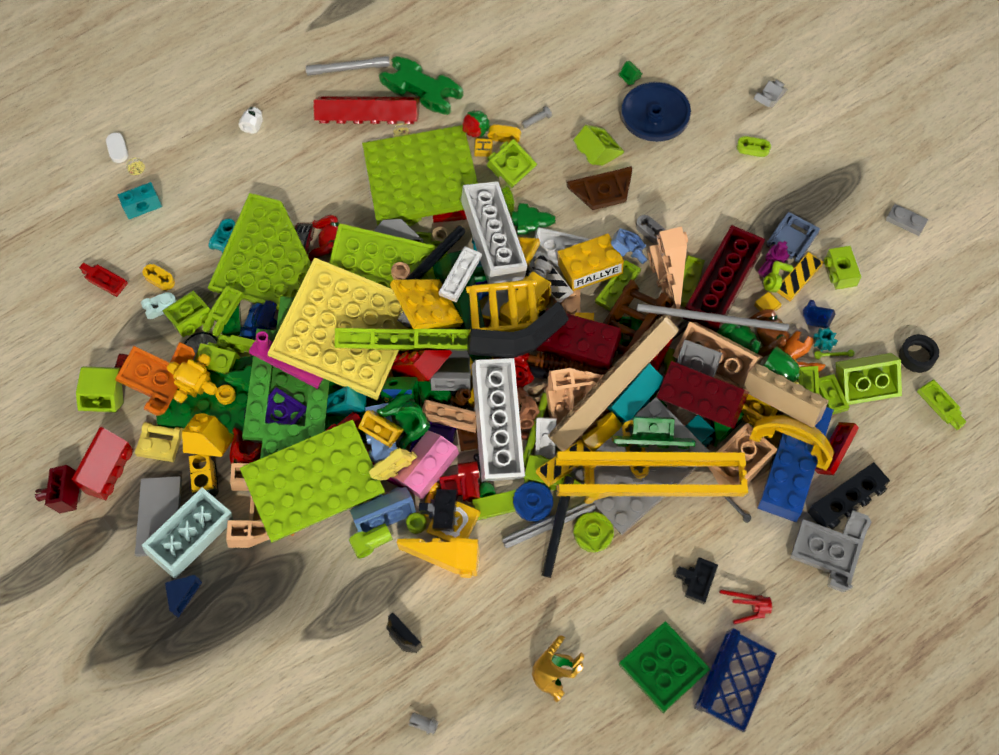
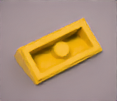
[358,410,404,448]

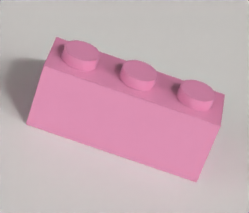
[393,430,459,500]

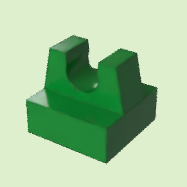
[619,61,643,86]

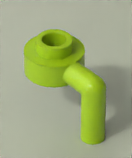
[763,261,793,293]

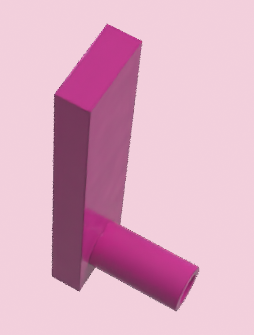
[249,331,324,389]

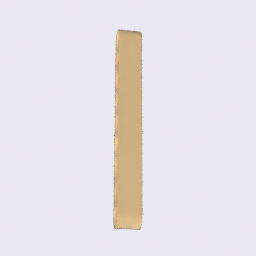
[548,314,679,451]

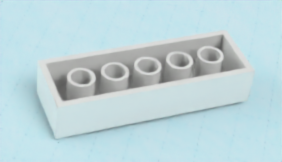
[461,181,527,284]
[471,358,525,482]

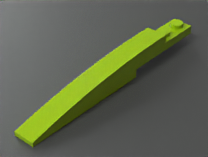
[335,328,470,351]

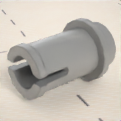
[409,712,438,735]

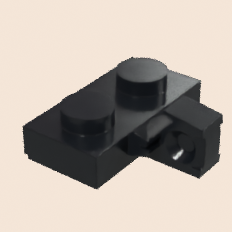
[419,489,458,531]
[674,557,718,604]

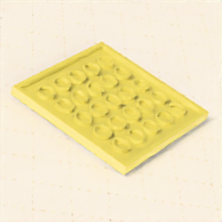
[268,258,409,400]

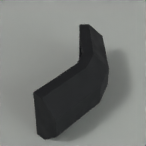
[467,302,569,358]

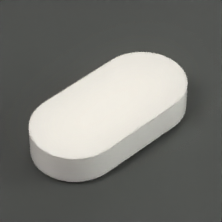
[106,133,128,163]

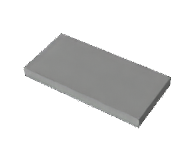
[135,476,182,557]

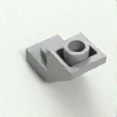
[754,79,788,107]

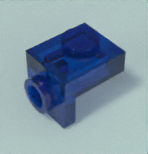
[803,300,836,328]

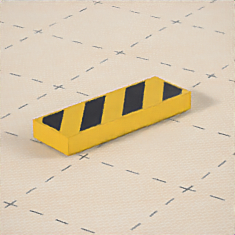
[777,252,824,302]
[536,440,593,487]

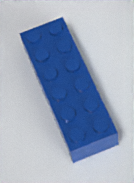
[757,407,834,522]

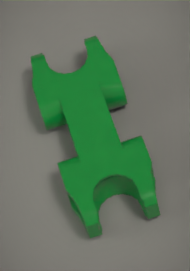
[379,56,464,115]

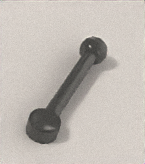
[721,496,751,523]

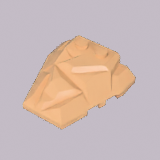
[546,368,622,446]

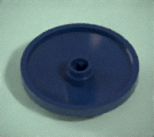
[621,82,691,142]

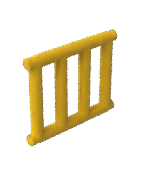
[466,279,538,334]

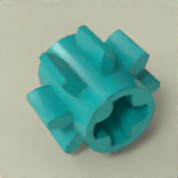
[813,328,838,352]

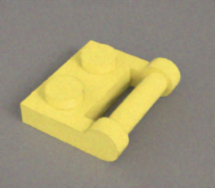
[135,422,183,462]

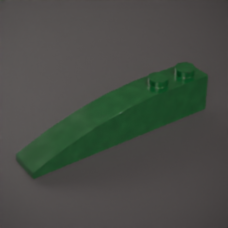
[433,250,492,362]

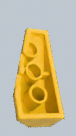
[397,538,480,578]

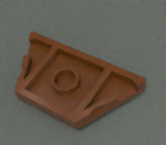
[567,166,633,210]

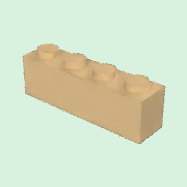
[743,364,829,428]

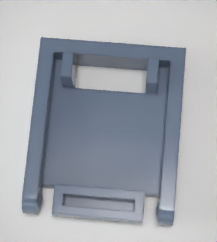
[766,212,820,263]

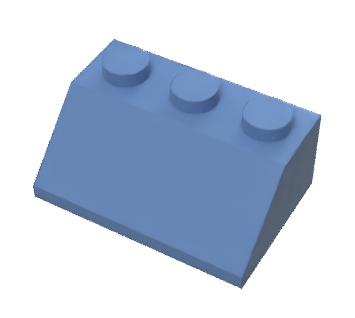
[350,486,416,532]

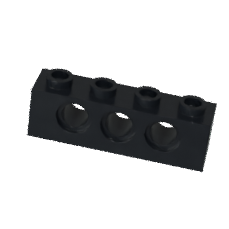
[808,462,890,529]

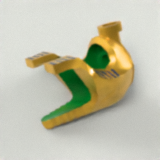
[532,635,584,702]

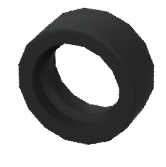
[899,334,939,373]

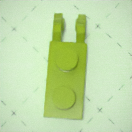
[202,286,244,336]

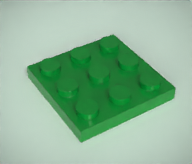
[619,621,710,714]

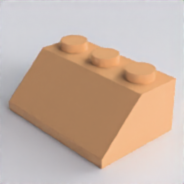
[708,423,777,497]

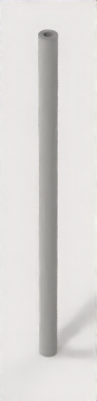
[636,303,789,331]

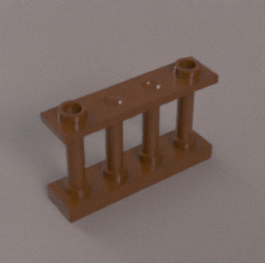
[603,279,673,357]

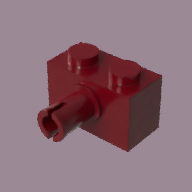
[35,465,79,514]

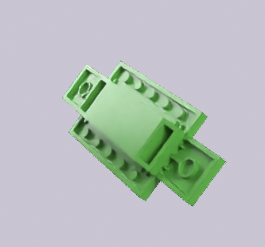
[243,296,330,459]

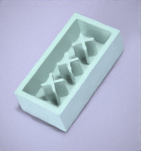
[142,487,233,579]

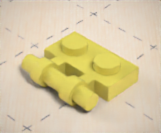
[368,448,417,481]

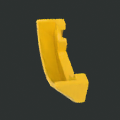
[749,415,834,470]

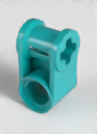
[209,219,235,254]

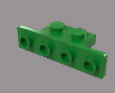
[612,416,695,449]

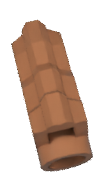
[517,387,540,430]

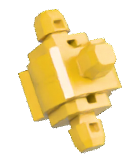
[167,353,218,403]

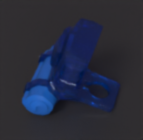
[239,300,277,340]

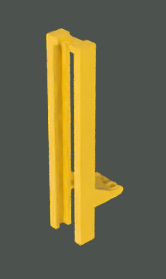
[555,451,748,504]

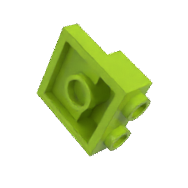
[486,139,538,188]
[162,290,210,338]

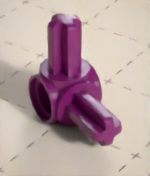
[758,241,790,278]

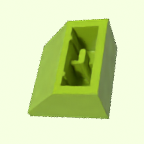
[76,366,124,412]

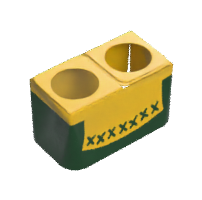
[189,454,219,497]

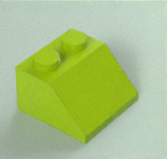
[573,125,624,166]

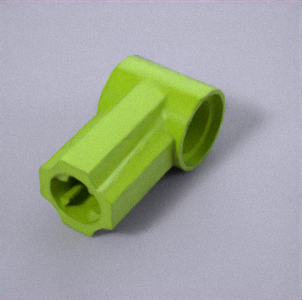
[349,523,393,559]

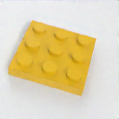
[390,279,463,329]

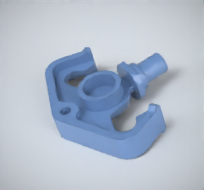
[611,228,648,264]

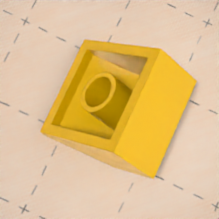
[182,413,234,457]

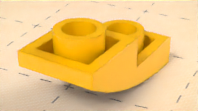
[582,411,623,452]

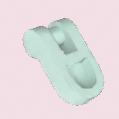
[141,292,177,319]

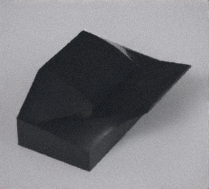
[386,612,423,653]

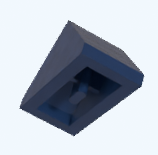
[165,575,202,618]

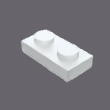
[536,417,557,458]

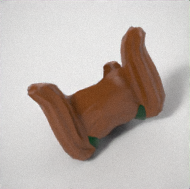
[747,309,790,357]

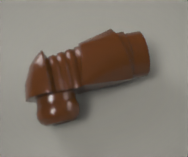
[451,388,471,409]

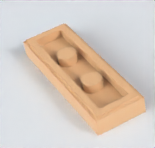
[422,399,477,433]

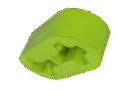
[737,136,771,157]

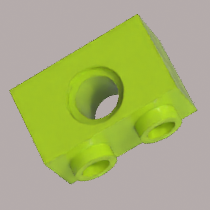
[824,246,861,290]

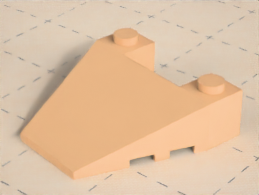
[646,226,688,317]
[226,463,269,548]

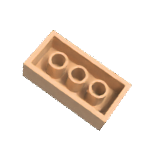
[673,322,763,389]

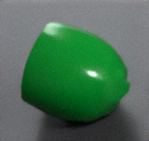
[764,346,800,382]

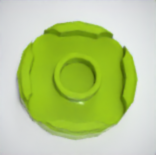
[574,512,614,552]

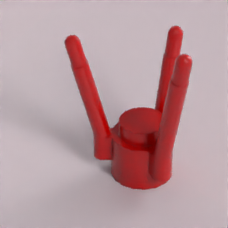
[719,590,772,624]

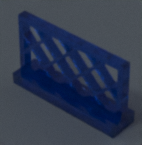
[694,628,777,732]

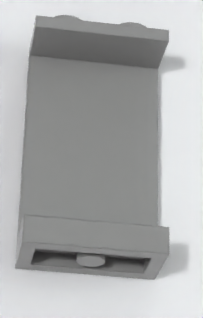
[431,328,471,391]

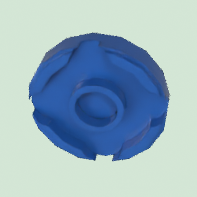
[513,482,553,521]

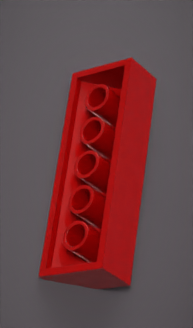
[313,96,420,124]

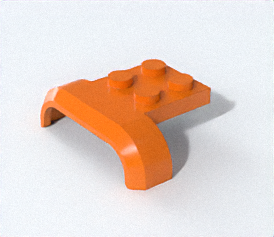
[115,342,195,416]

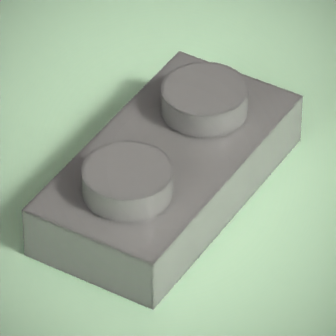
[886,204,928,236]

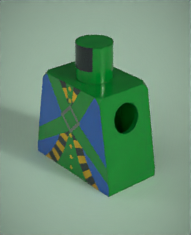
[379,377,420,406]

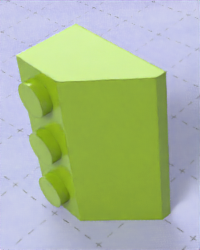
[835,353,902,405]

